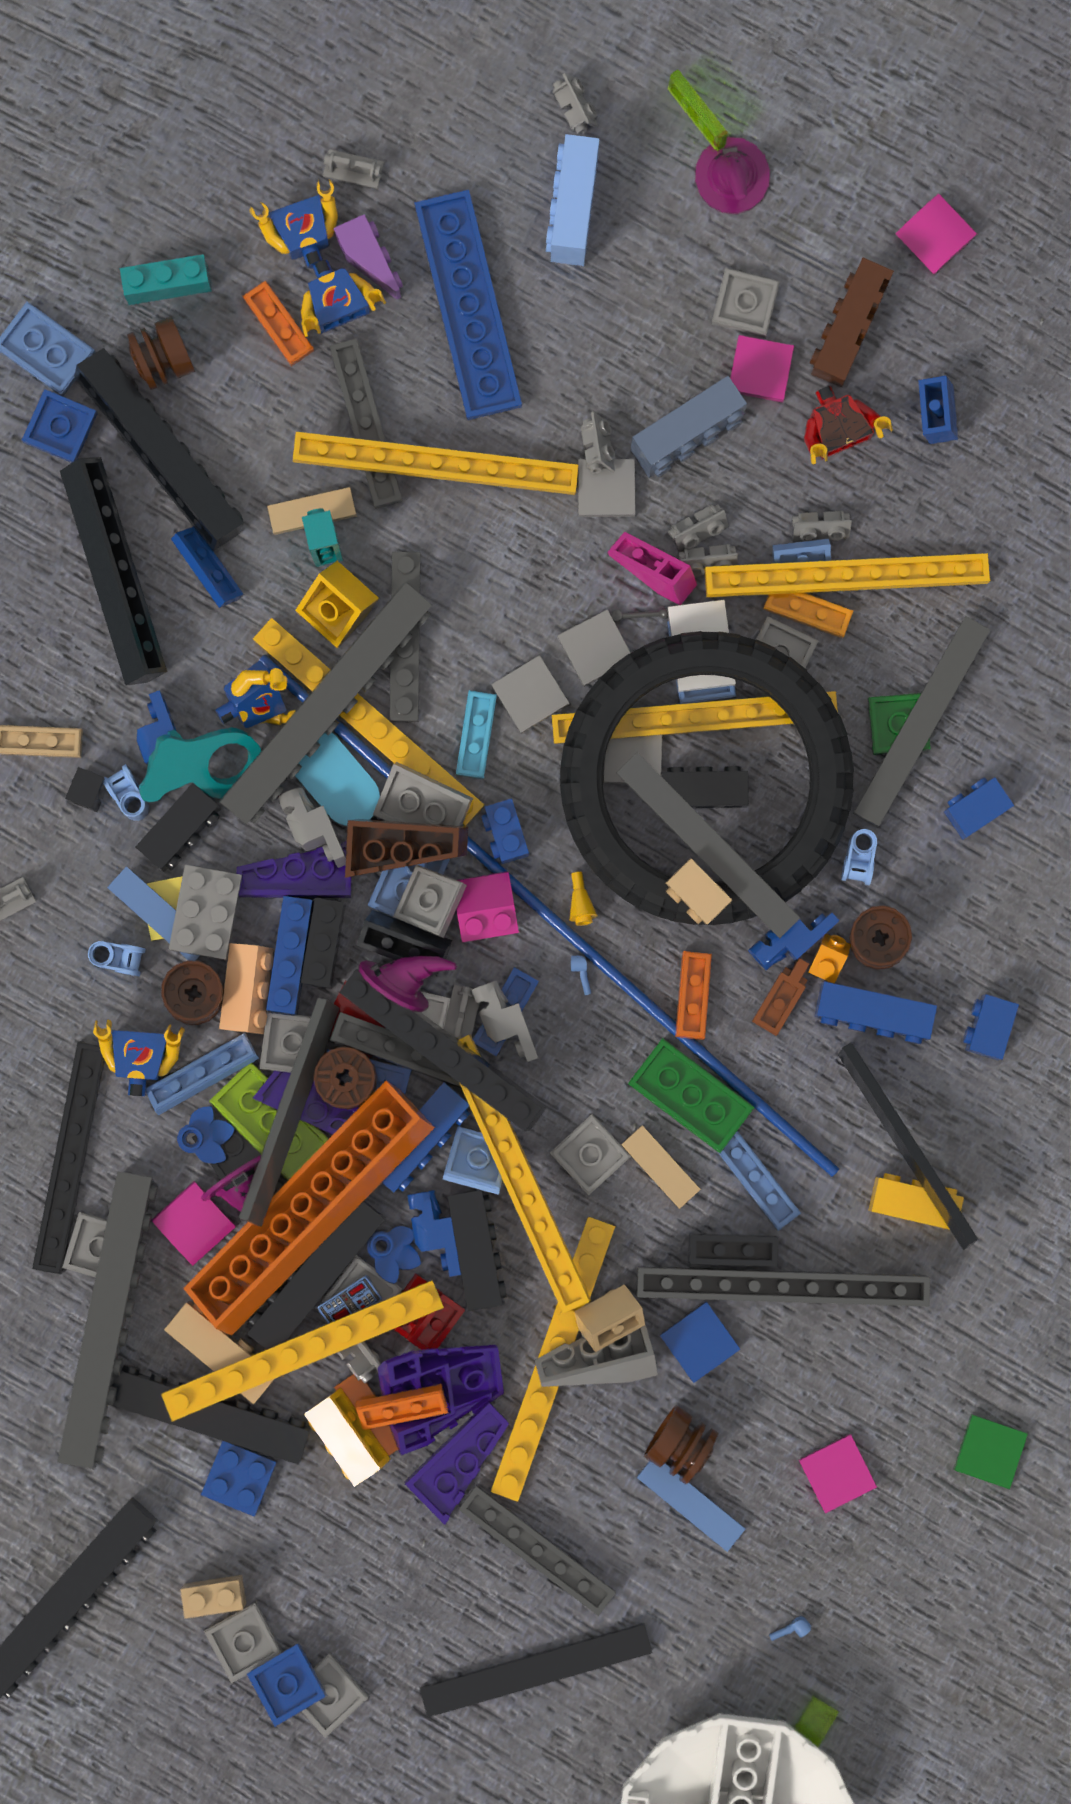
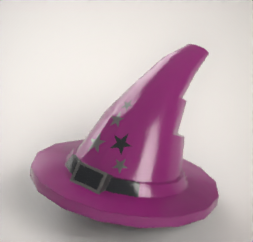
[695,137,770,214]
[359,956,457,1012]
[201,1155,261,1212]

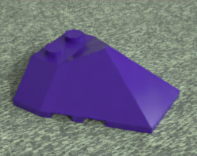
[377,1345,504,1455]

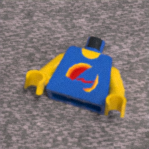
[250,179,338,269]
[301,260,386,337]
[215,660,296,728]
[93,1019,185,1096]

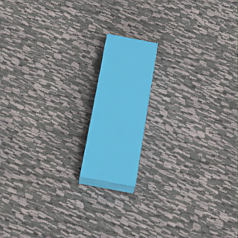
[456,690,497,780]

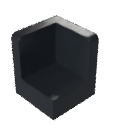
[65,767,105,812]

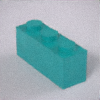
[120,254,212,305]
[302,508,343,567]

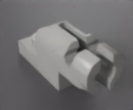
[278,788,346,868]
[471,981,538,1062]

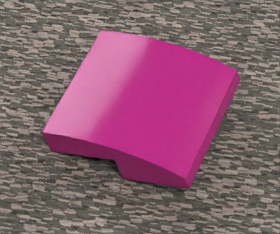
[895,193,978,274]
[152,1181,236,1266]

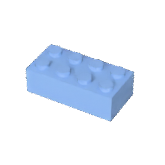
[546,134,599,266]

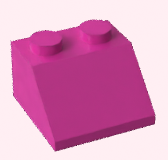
[456,871,519,942]

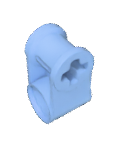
[103,764,149,821]
[841,829,877,886]
[88,941,146,977]

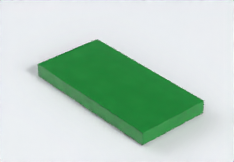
[628,1038,755,1154]

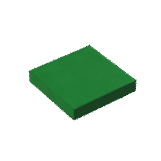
[868,693,931,755]
[953,1414,1028,1489]

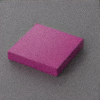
[730,335,794,402]
[798,1434,877,1513]

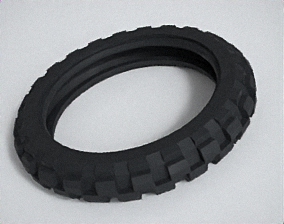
[560,631,854,925]

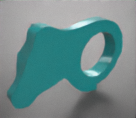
[139,727,261,802]

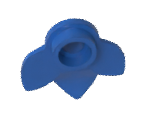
[177,1106,235,1164]
[367,1226,421,1284]

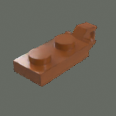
[751,958,809,1036]

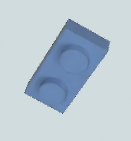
[772,539,831,564]

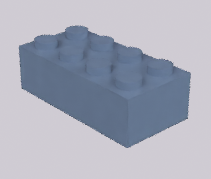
[630,376,747,478]

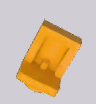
[808,933,851,984]

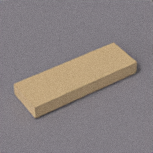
[267,487,357,535]
[0,725,83,758]
[621,1125,701,1209]

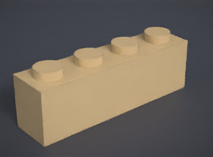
[164,1301,275,1404]

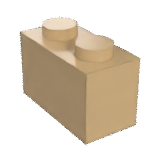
[665,858,732,925]
[575,1284,645,1352]
[180,1575,246,1619]

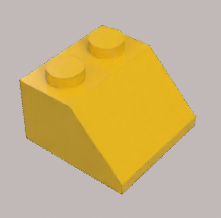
[295,561,379,648]

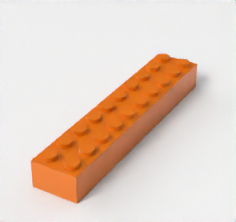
[183,1080,435,1336]

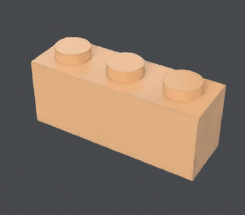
[219,943,274,1034]

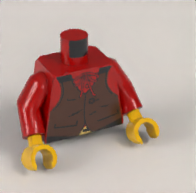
[804,386,893,464]

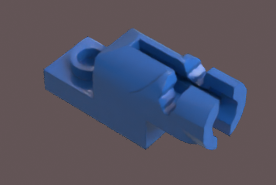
[137,690,176,765]
[748,913,840,970]
[407,1190,461,1277]

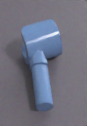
[571,956,591,995]
[769,1616,811,1641]

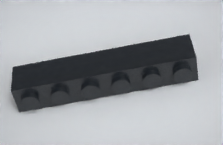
[247,1200,386,1350]

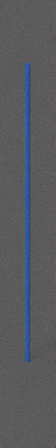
[259,654,839,1177]

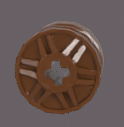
[127,316,195,390]
[849,906,912,970]
[161,961,224,1025]
[314,1047,378,1110]
[644,1405,718,1484]

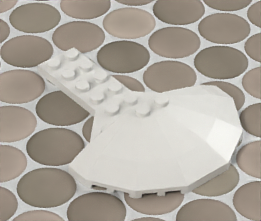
[621,1713,854,1804]

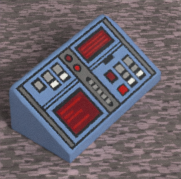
[317,1274,382,1324]

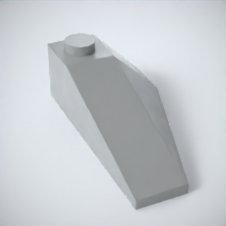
[535,1325,658,1387]

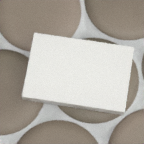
[668,600,736,692]

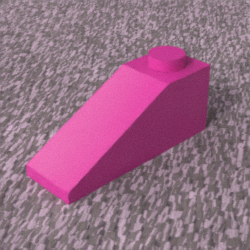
[608,531,697,605]

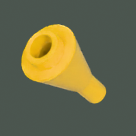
[569,872,598,926]

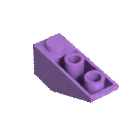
[334,214,403,299]

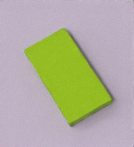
[209,1063,328,1181]

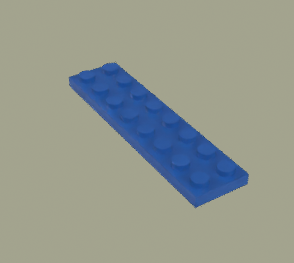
[414,190,522,420]

